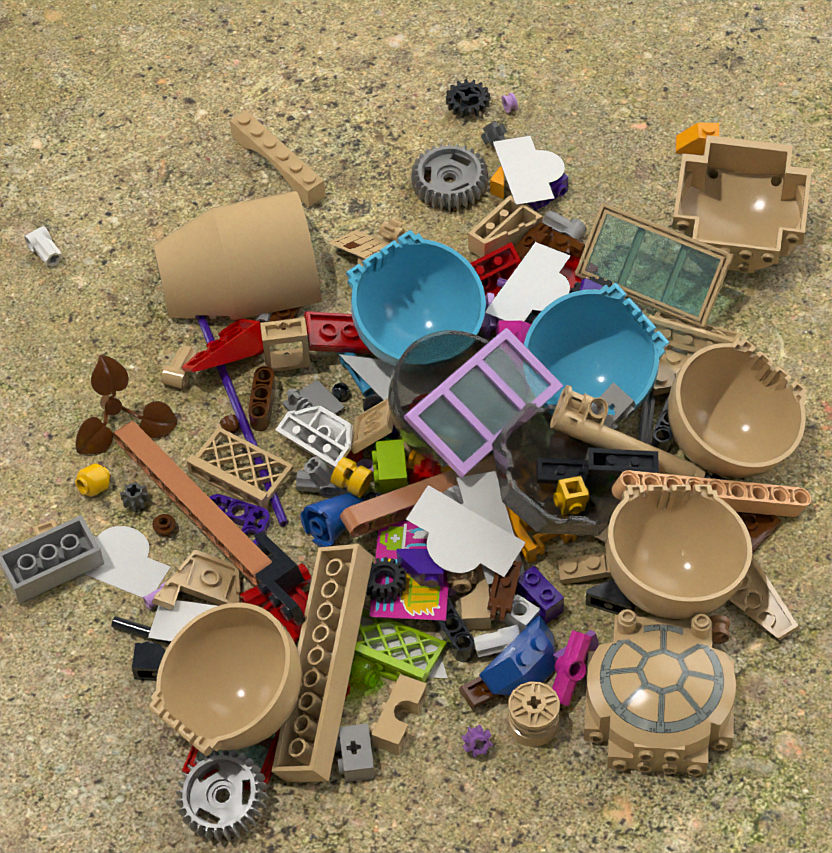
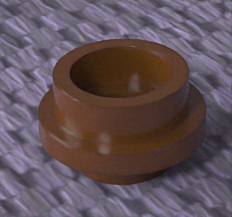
[152,514,176,536]

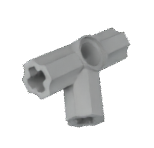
[296,456,366,498]

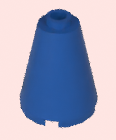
[300,492,364,547]

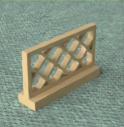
[648,310,742,352]
[187,427,294,509]

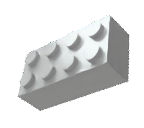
[0,515,104,604]

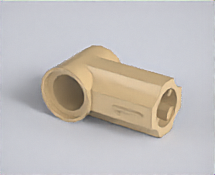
[161,345,197,389]

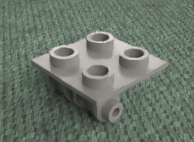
[282,380,345,414]

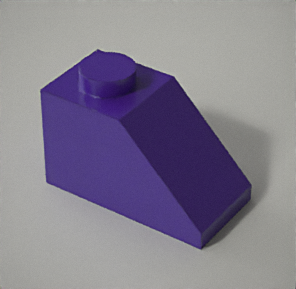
[396,549,445,587]

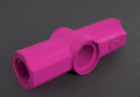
[552,630,593,706]

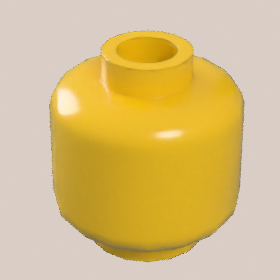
[75,463,110,497]

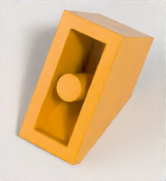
[676,122,719,155]

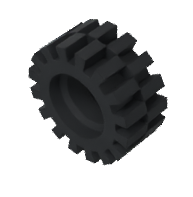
[366,557,406,603]

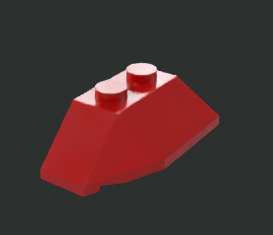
[470,242,521,299]

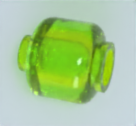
[348,656,380,692]

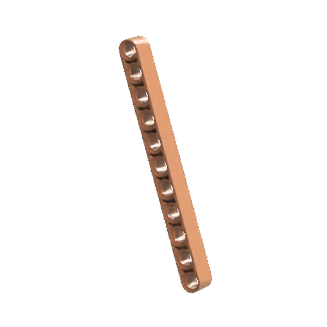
[113,421,272,586]

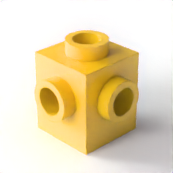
[553,476,589,515]

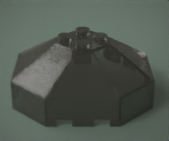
[492,403,622,536]

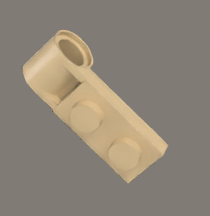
[558,552,613,585]

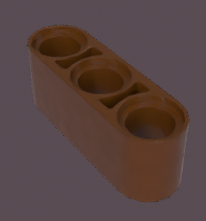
[248,366,276,431]

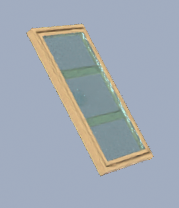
[575,202,734,329]

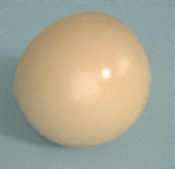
[668,338,808,478]
[605,484,752,620]
[149,603,302,756]

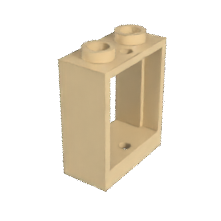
[260,317,311,372]

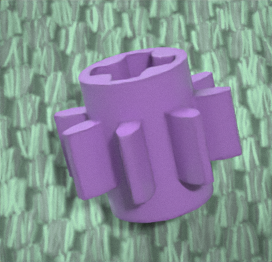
[461,725,493,757]

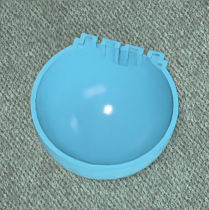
[346,230,486,371]
[522,283,670,416]

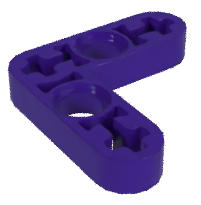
[209,494,270,546]

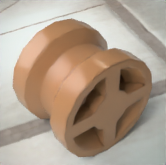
[709,615,730,644]

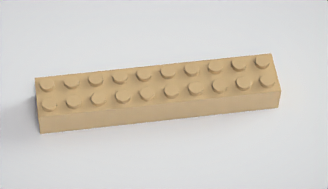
[272,544,373,782]

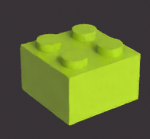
[372,439,407,495]

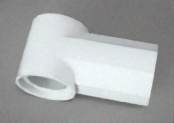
[24,226,62,267]
[473,625,520,658]

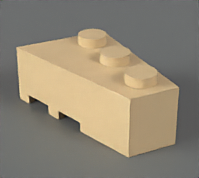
[468,195,543,257]

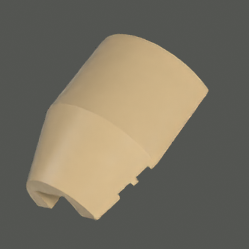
[153,191,322,320]

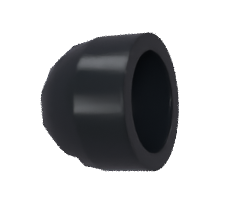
[332,382,350,402]

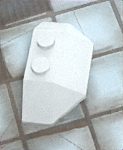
[276,406,353,468]

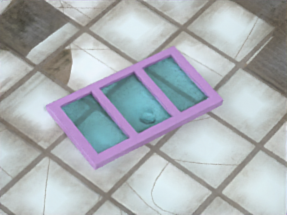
[404,328,563,478]

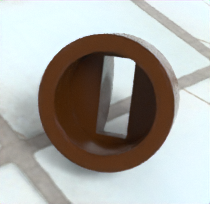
[220,414,239,434]

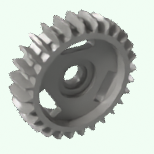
[411,142,488,211]
[176,750,268,842]

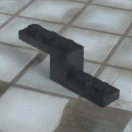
[536,448,659,486]
[254,531,306,626]

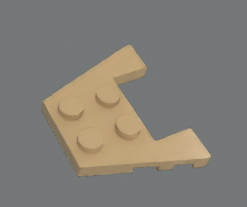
[152,550,240,610]

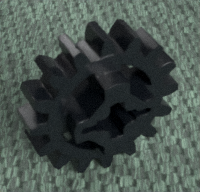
[446,79,490,118]

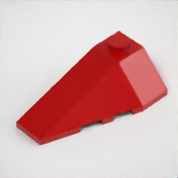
[182,319,264,373]

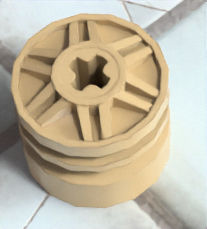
[508,682,560,747]

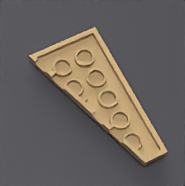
[729,554,800,641]

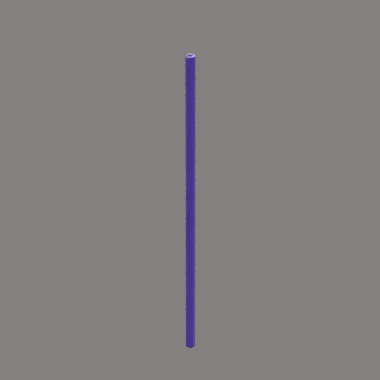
[196,315,288,526]

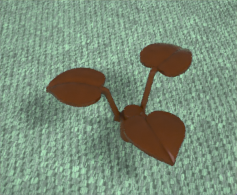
[75,355,178,454]

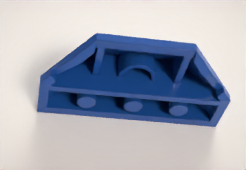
[479,616,556,696]

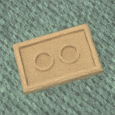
[351,396,397,454]

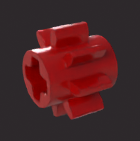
[413,458,442,482]

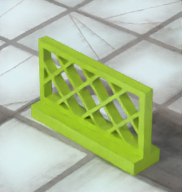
[352,608,447,683]

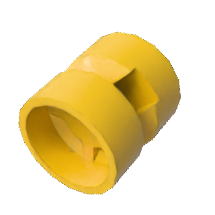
[330,457,374,498]

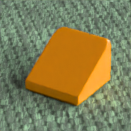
[490,166,504,199]

